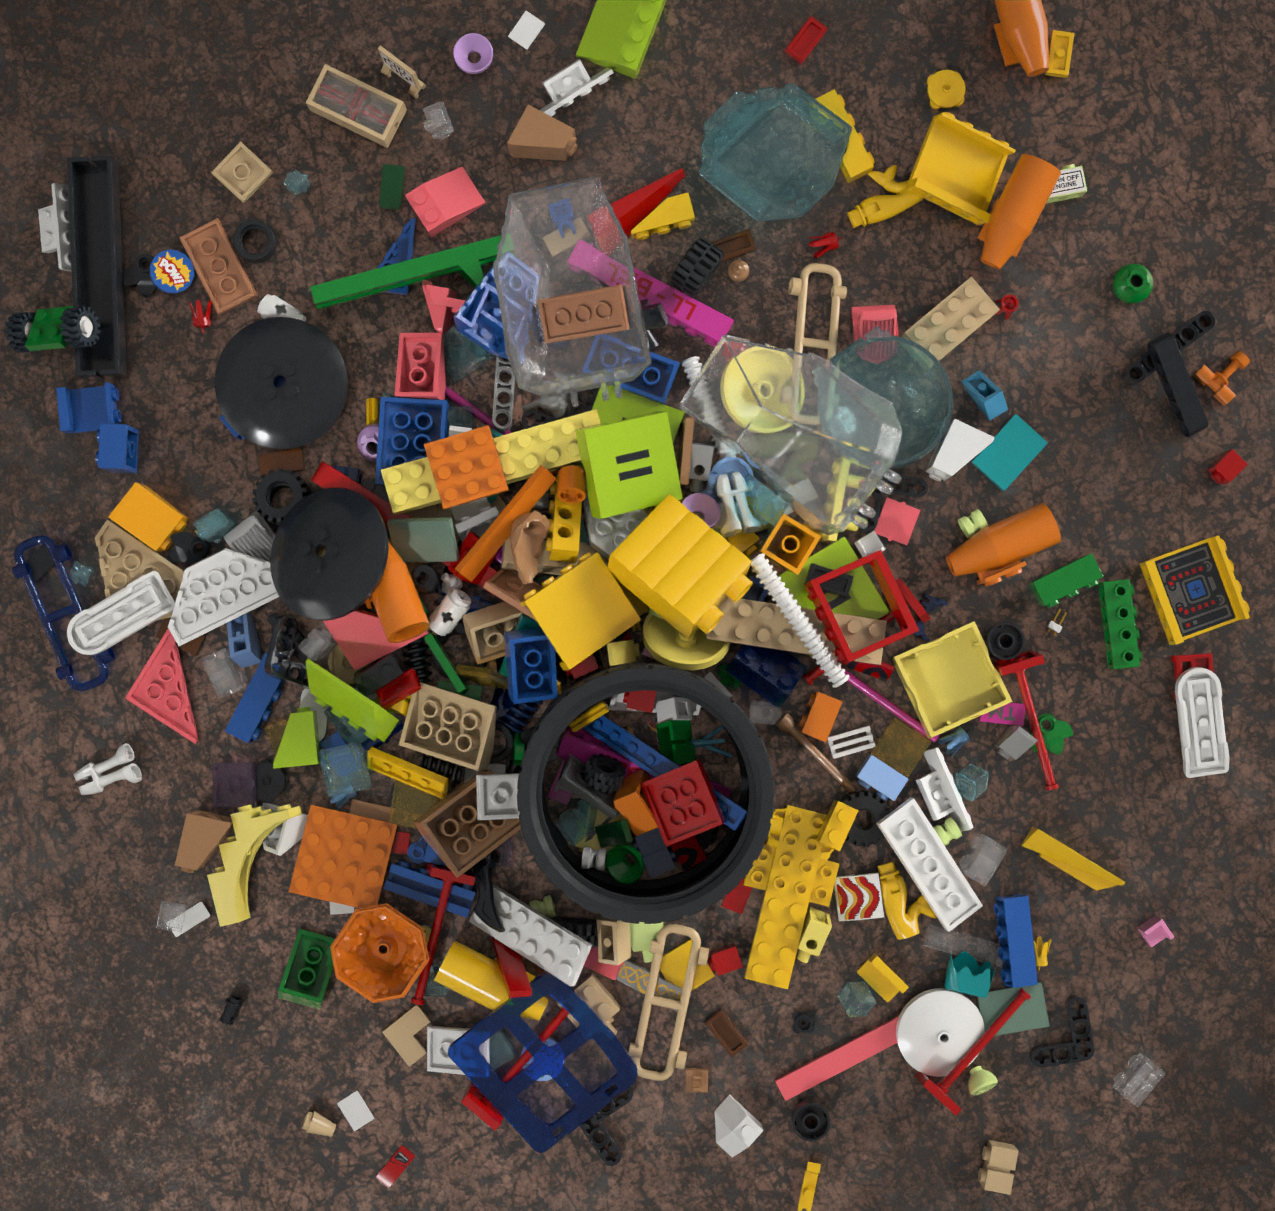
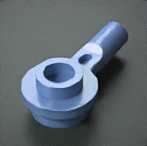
[700,470,719,503]

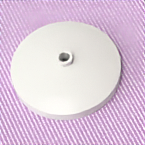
[896,988,985,1077]

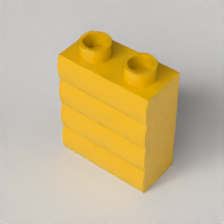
[607,494,753,640]

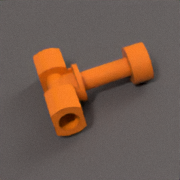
[1193,350,1250,406]

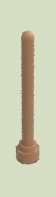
[775,713,857,793]

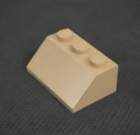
[462,601,528,665]

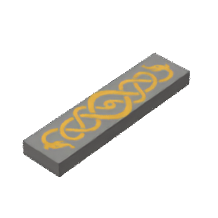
[616,959,692,1012]

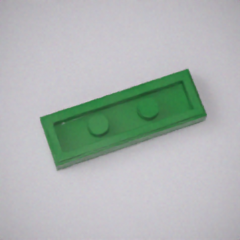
[424,633,470,694]

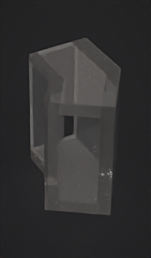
[156,901,187,932]

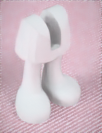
[717,472,761,537]
[73,743,142,795]

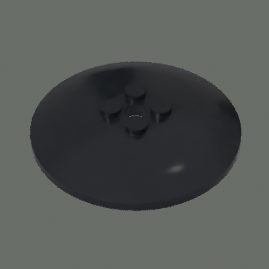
[215,317,348,449]
[270,488,389,621]

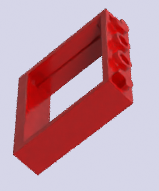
[805,550,919,665]

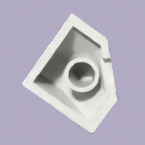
[262,802,308,856]
[714,1094,764,1158]

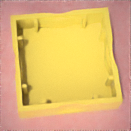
[891,621,1012,739]

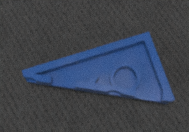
[377,218,416,295]

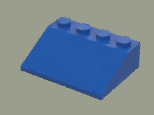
[375,397,450,486]

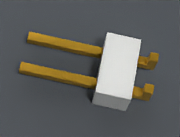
[1047,608,1067,635]

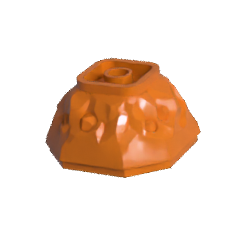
[330,903,430,1003]

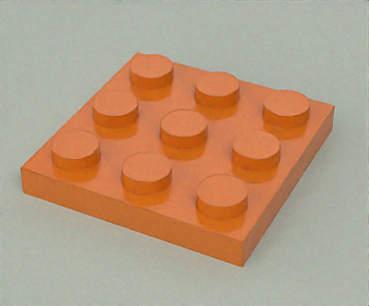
[424,425,509,510]

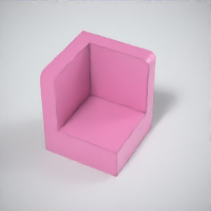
[1137,916,1174,947]

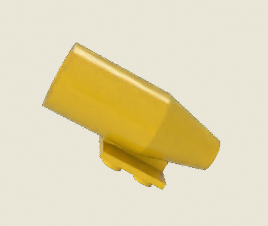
[434,940,549,1021]

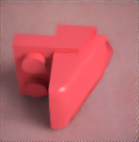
[422,280,466,335]
[851,305,899,363]

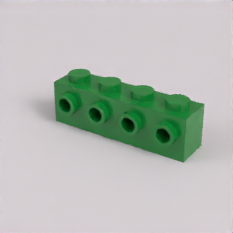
[1098,579,1142,669]

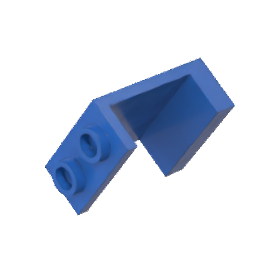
[56,382,121,434]

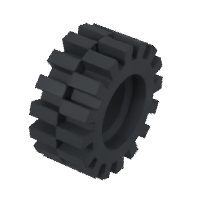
[582,754,626,793]

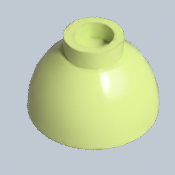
[968,1066,998,1096]

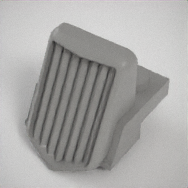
[450,497,499,543]
[223,511,276,562]

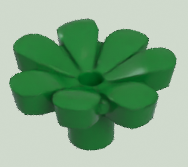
[716,664,741,690]

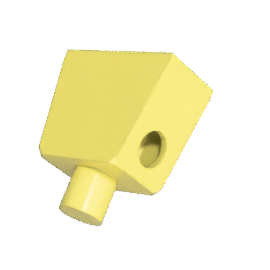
[797,906,832,963]

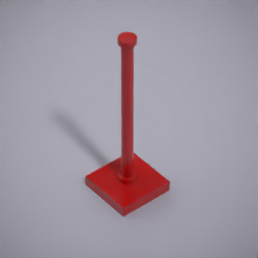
[802,577,931,685]
[992,650,1059,791]
[411,863,476,1005]
[914,988,1031,1116]
[461,1001,575,1131]

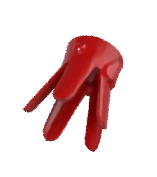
[808,232,842,258]
[995,295,1018,320]
[189,300,212,334]

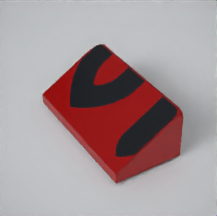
[846,661,895,681]
[670,835,707,871]

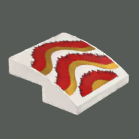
[834,872,884,921]

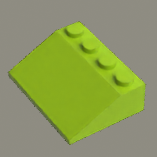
[576,0,667,79]
[305,659,399,742]

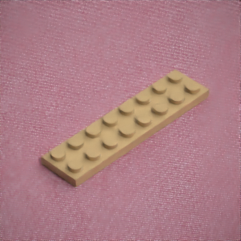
[705,597,887,665]

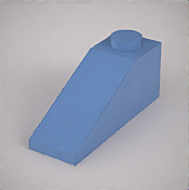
[227,611,262,668]

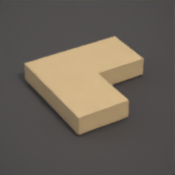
[382,1005,431,1067]

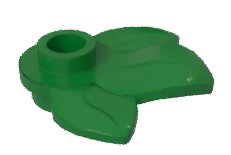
[1031,713,1073,755]

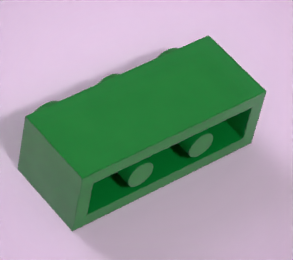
[1028,553,1104,608]

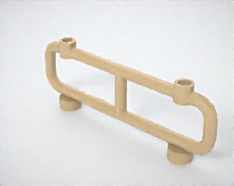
[780,263,847,424]
[628,924,709,1081]

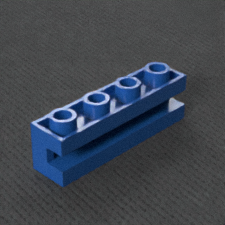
[225,653,293,743]
[383,860,477,918]
[994,894,1038,988]

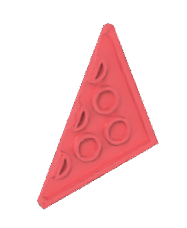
[323,610,429,670]
[125,629,199,744]

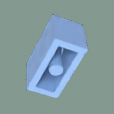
[855,754,908,802]

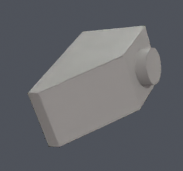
[994,725,1037,760]

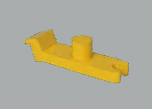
[797,1162,821,1211]

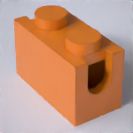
[798,691,842,742]

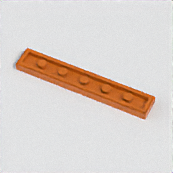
[455,465,557,582]

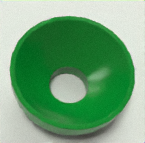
[1112,264,1153,304]
[605,844,644,884]

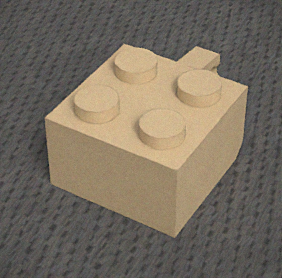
[557,972,620,1039]

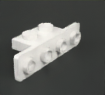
[540,59,614,117]
[38,183,72,272]
[916,747,973,831]

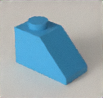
[961,370,1008,421]

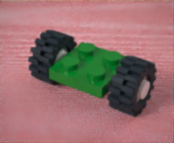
[5,306,101,353]

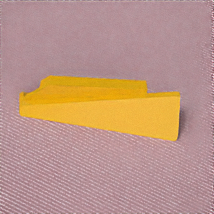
[1021,826,1125,891]

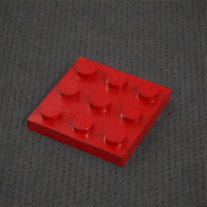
[640,759,726,846]

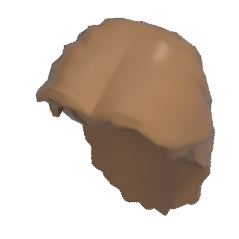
[510,511,550,584]

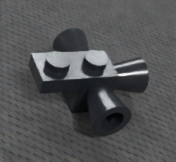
[608,284,669,351]

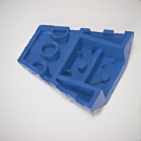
[453,252,539,363]

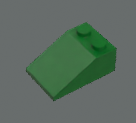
[278,929,335,1010]

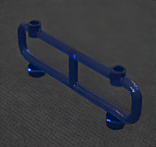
[12,535,115,692]

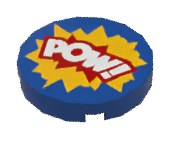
[149,250,194,294]

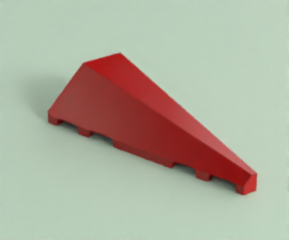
[587,168,686,256]

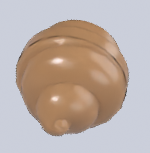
[728,260,750,282]

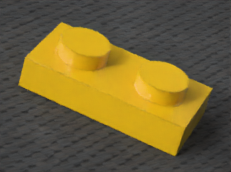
[1045,30,1074,78]

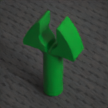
[513,731,524,766]

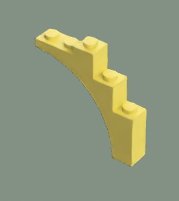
[207,804,302,927]

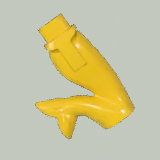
[847,165,923,228]
[877,861,936,940]

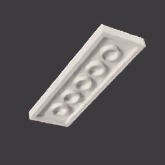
[876,797,983,932]
[469,883,592,986]

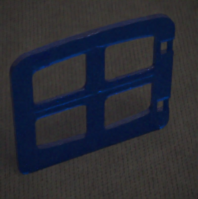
[448,973,638,1153]

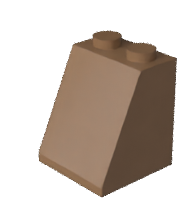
[507,104,578,161]
[175,810,234,873]

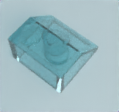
[443,325,494,384]
[745,474,790,526]

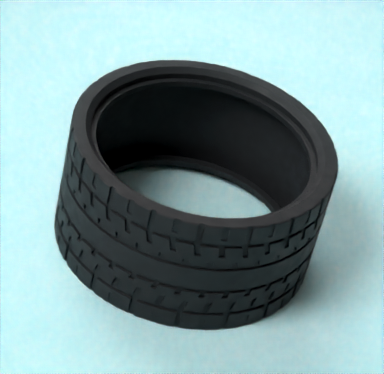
[517,661,775,924]

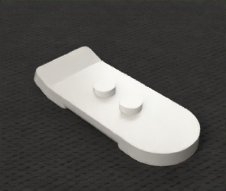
[67,571,175,655]
[1175,667,1229,778]

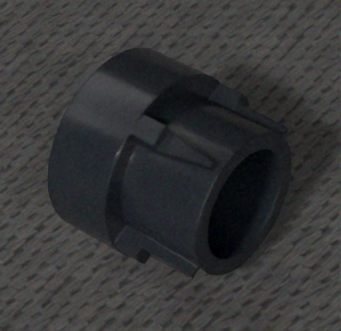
[985,622,1025,660]
[791,1098,830,1142]

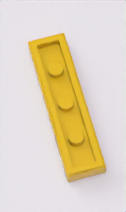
[367,747,448,799]

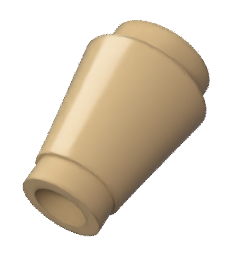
[301,1111,336,1137]

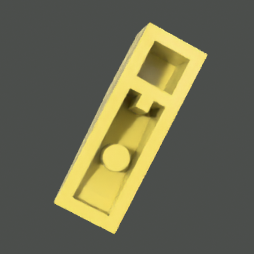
[607,640,640,666]

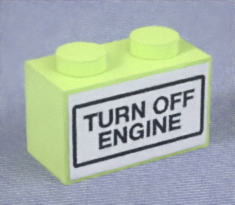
[1046,164,1087,204]

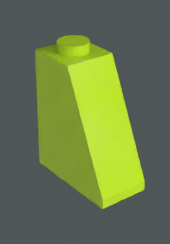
[273,707,321,769]

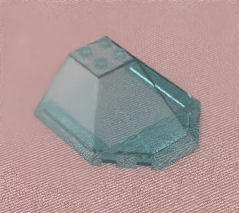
[700,83,852,222]

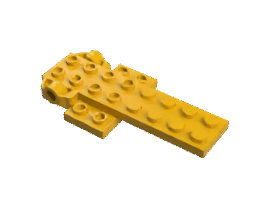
[743,804,839,989]

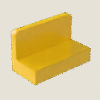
[857,953,909,1002]

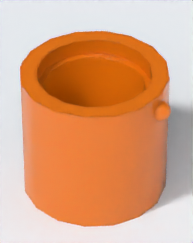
[557,465,586,504]

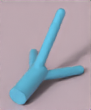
[690,725,733,758]

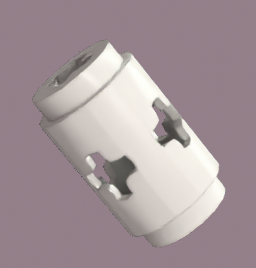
[257,294,306,322]
[429,589,471,636]

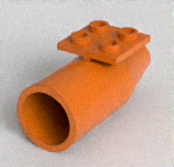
[994,0,1049,77]
[977,154,1061,270]
[946,503,1061,586]
[365,540,430,643]

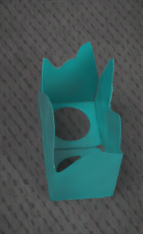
[943,951,996,998]

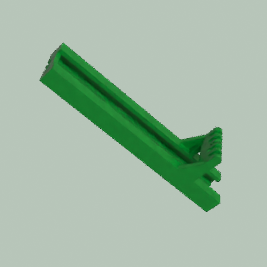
[310,233,513,310]

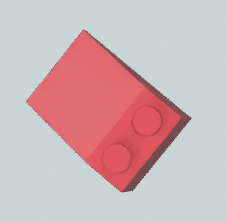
[405,166,486,238]
[395,333,446,400]

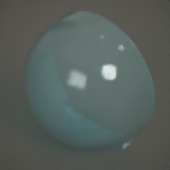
[812,326,953,470]

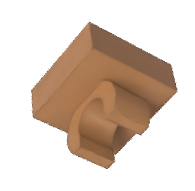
[685,1068,708,1093]

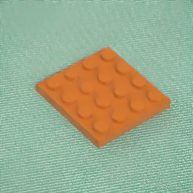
[288,805,397,908]

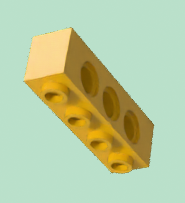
[546,474,582,563]

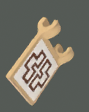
[378,45,426,99]

